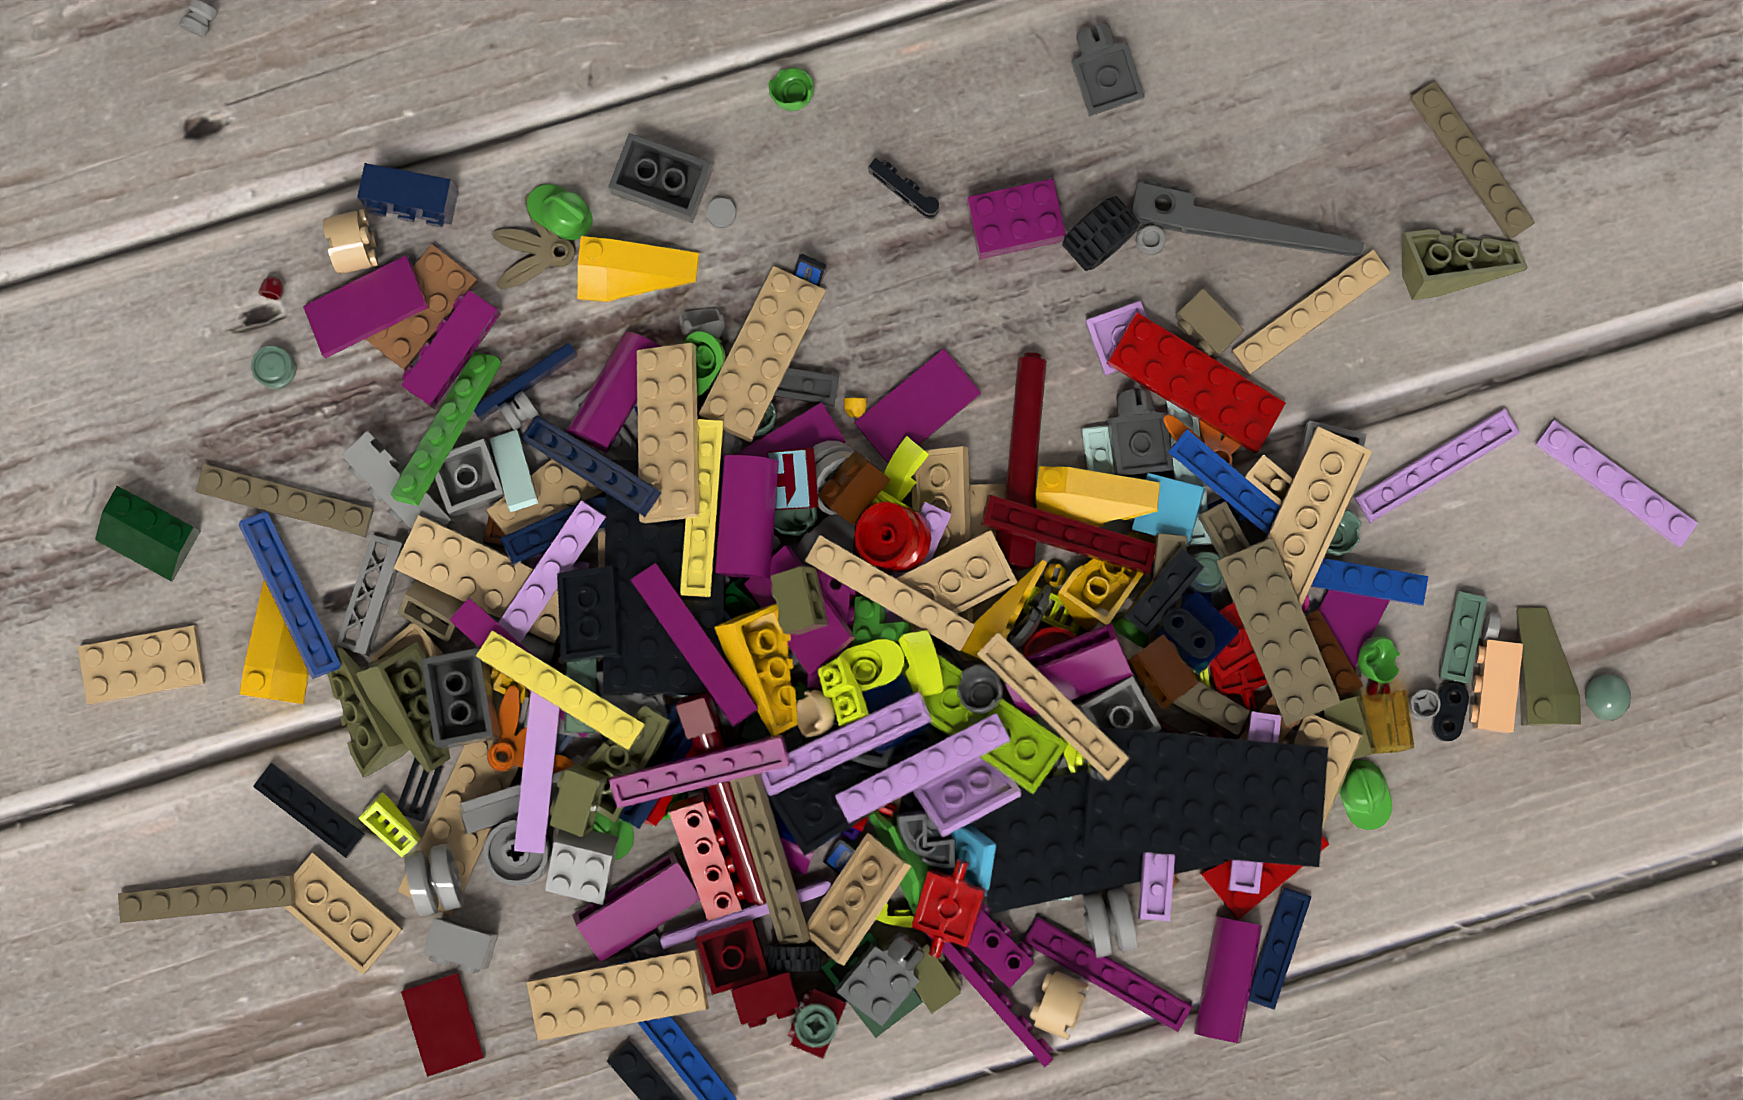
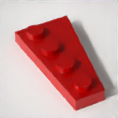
[1200,836,1330,920]

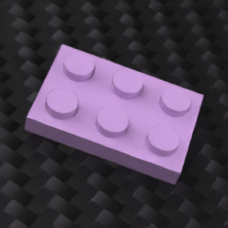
[913,757,1021,837]

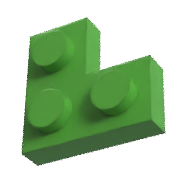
[852,596,911,653]

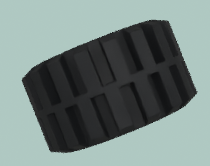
[1062,196,1140,271]

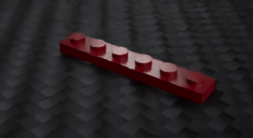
[980,495,1156,575]

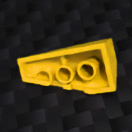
[577,236,699,302]
[1036,466,1160,527]
[1057,530,1156,632]
[958,560,1047,668]
[239,580,309,704]
[714,603,798,736]

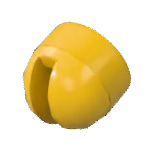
[843,397,867,418]
[1043,563,1067,587]

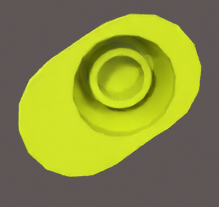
[837,639,904,692]

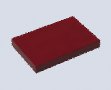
[401,973,485,1077]

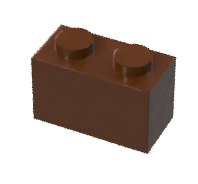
[818,450,891,525]
[1128,634,1199,710]

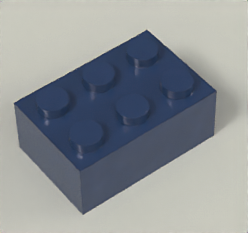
[357,163,459,227]

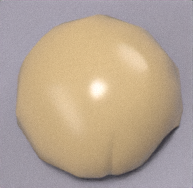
[796,690,836,737]

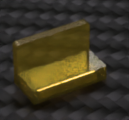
[1362,690,1415,754]

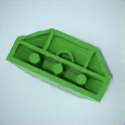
[869,811,935,916]

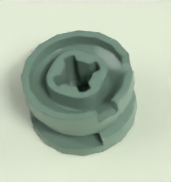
[251,346,296,389]
[1188,552,1224,594]
[795,1004,837,1047]

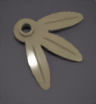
[492,193,574,289]

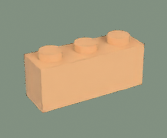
[1469,640,1523,733]

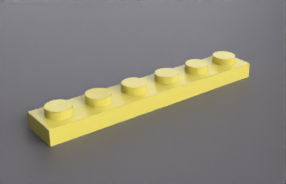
[680,419,723,597]
[476,631,645,751]

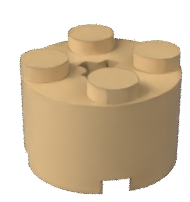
[323,209,379,274]
[1030,971,1090,1040]

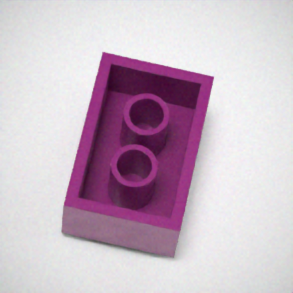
[967,179,1066,260]

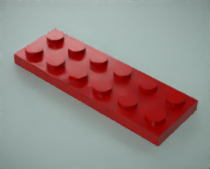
[1106,312,1286,454]

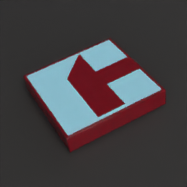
[767,448,819,510]

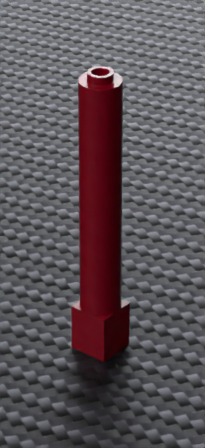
[995,352,1047,570]
[676,691,767,906]

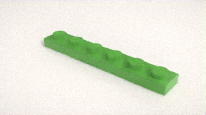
[390,352,502,506]

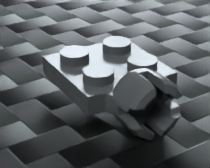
[1071,24,1145,116]
[1107,389,1174,477]
[835,932,925,1026]

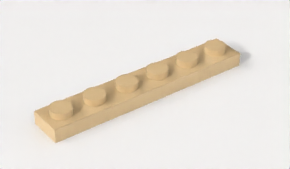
[1231,250,1391,376]
[805,535,975,651]
[977,632,1130,780]

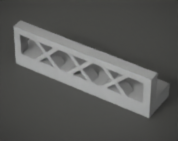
[335,534,405,657]
[457,771,562,835]

